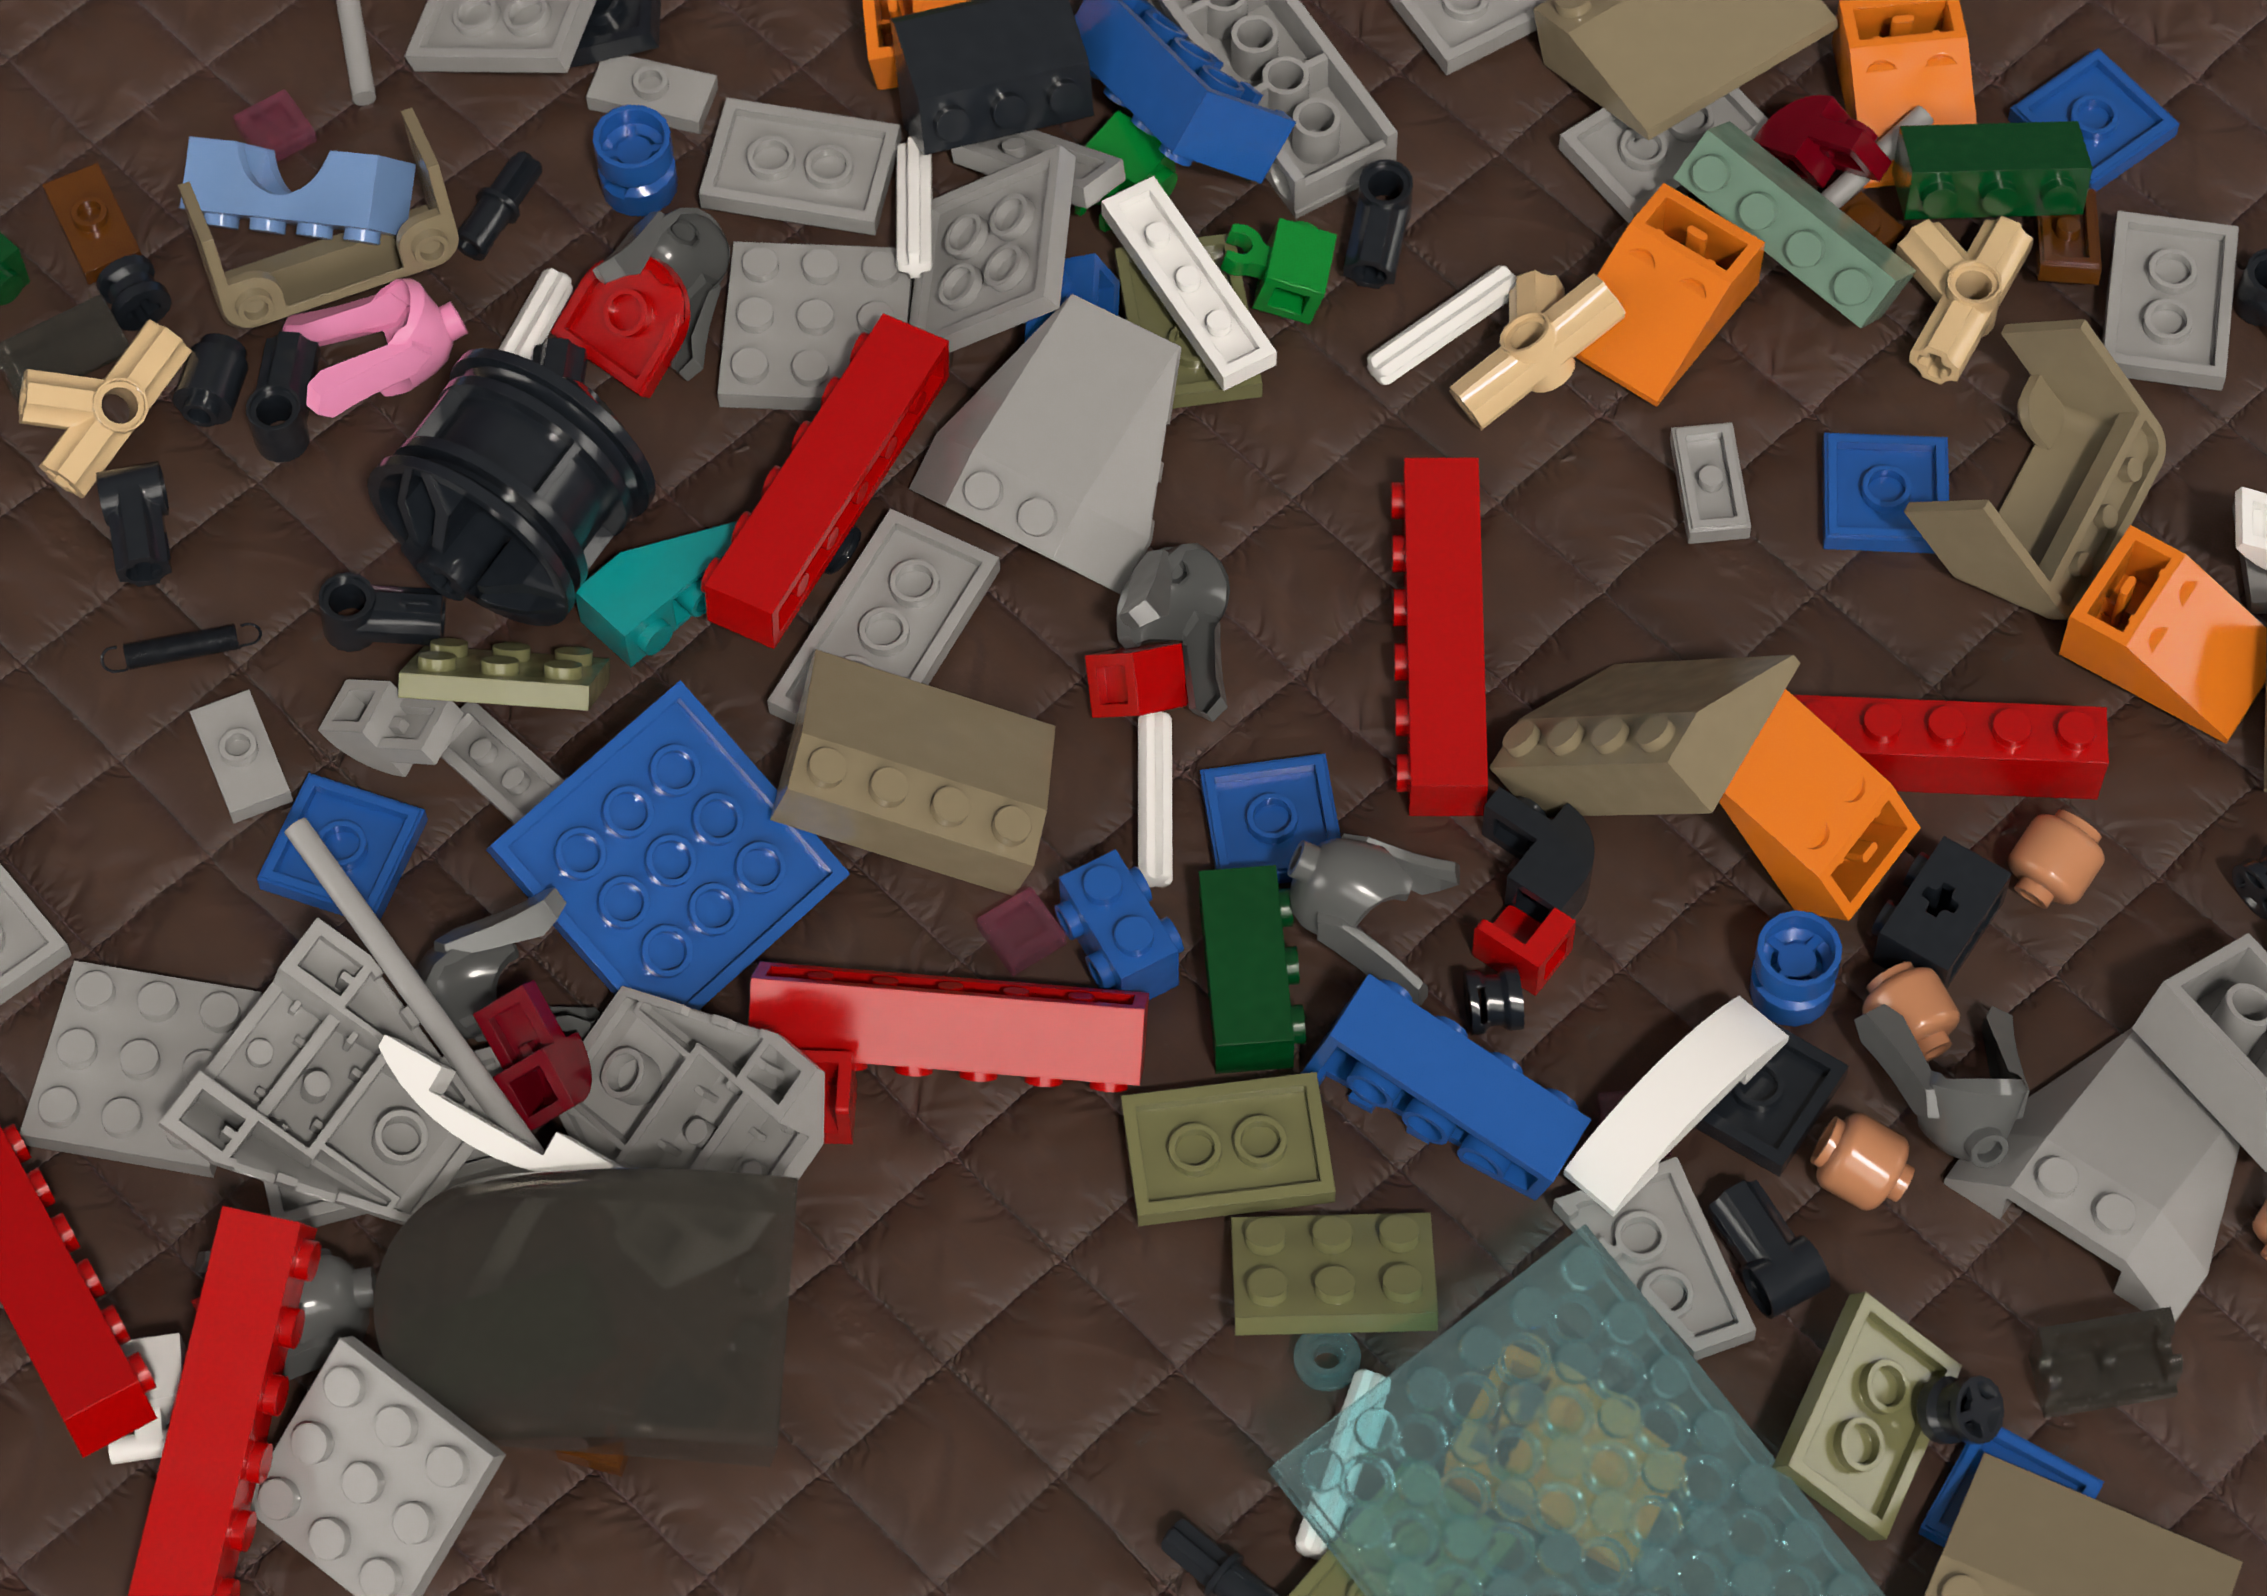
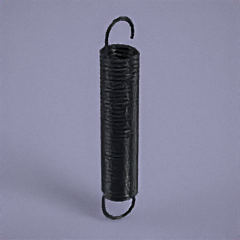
[100,623,262,673]

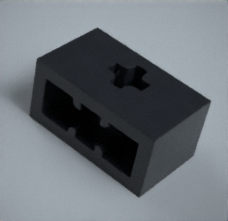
[1871,836,2012,989]

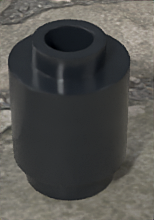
[173,333,249,427]

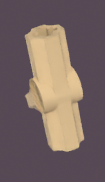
[1896,216,2033,385]
[1449,270,1626,430]
[18,320,192,498]

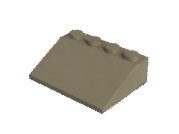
[1533,0,1838,141]
[770,649,1056,896]
[1489,655,1800,817]
[1925,1453,2243,1596]

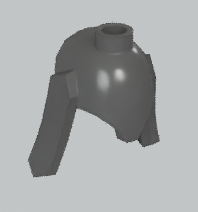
[592,208,730,381]
[1117,543,1230,722]
[1287,833,1460,1007]
[416,887,602,1042]
[1854,1004,2030,1168]
[194,1248,380,1380]

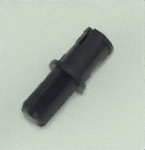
[457,151,543,261]
[1160,1518,1282,1596]

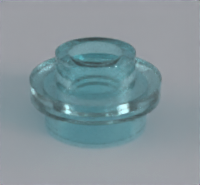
[1293,1333,1361,1391]

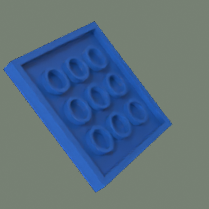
[486,680,850,1011]

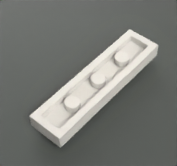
[1101,176,1277,391]

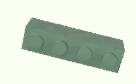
[1673,121,1916,329]

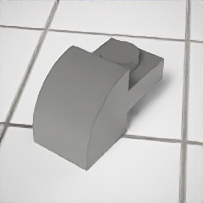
[318,679,464,777]

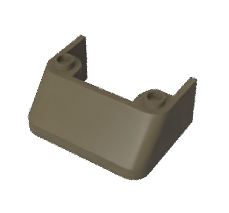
[178,108,459,329]
[1904,319,2166,620]

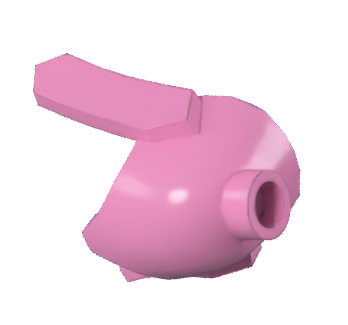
[283,278,468,418]

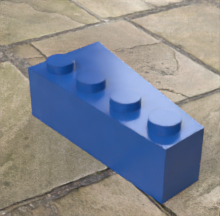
[1075,0,1296,183]
[1301,974,1592,1201]

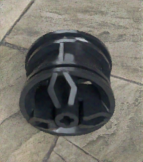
[367,348,656,626]

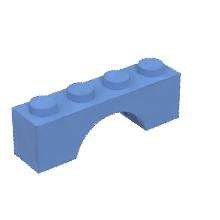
[180,137,416,245]

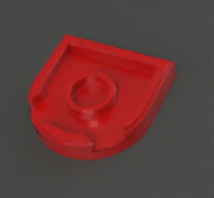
[550,256,690,398]

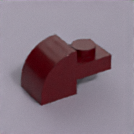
[1754,95,1892,188]
[473,980,592,1132]

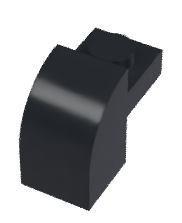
[1482,787,1595,924]

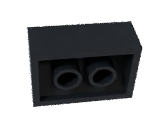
[890,0,1094,155]

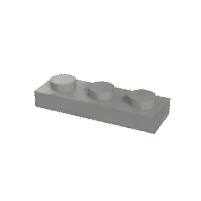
[951,130,1126,209]
[441,702,564,824]

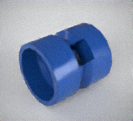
[593,105,678,216]
[1749,910,1842,1027]

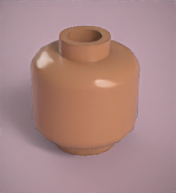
[2007,809,2105,909]
[1862,962,1961,1062]
[1810,1112,1915,1211]

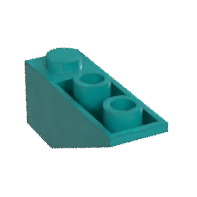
[575,521,737,668]

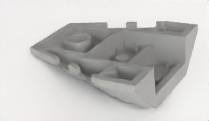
[909,294,1182,594]
[158,917,491,1229]
[559,986,825,1290]
[1944,1028,2240,1329]

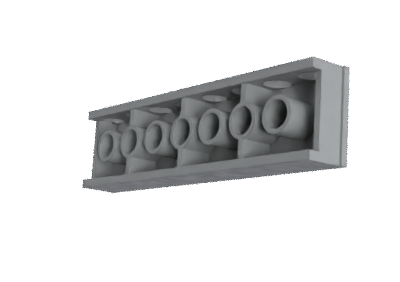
[1146,0,1398,219]

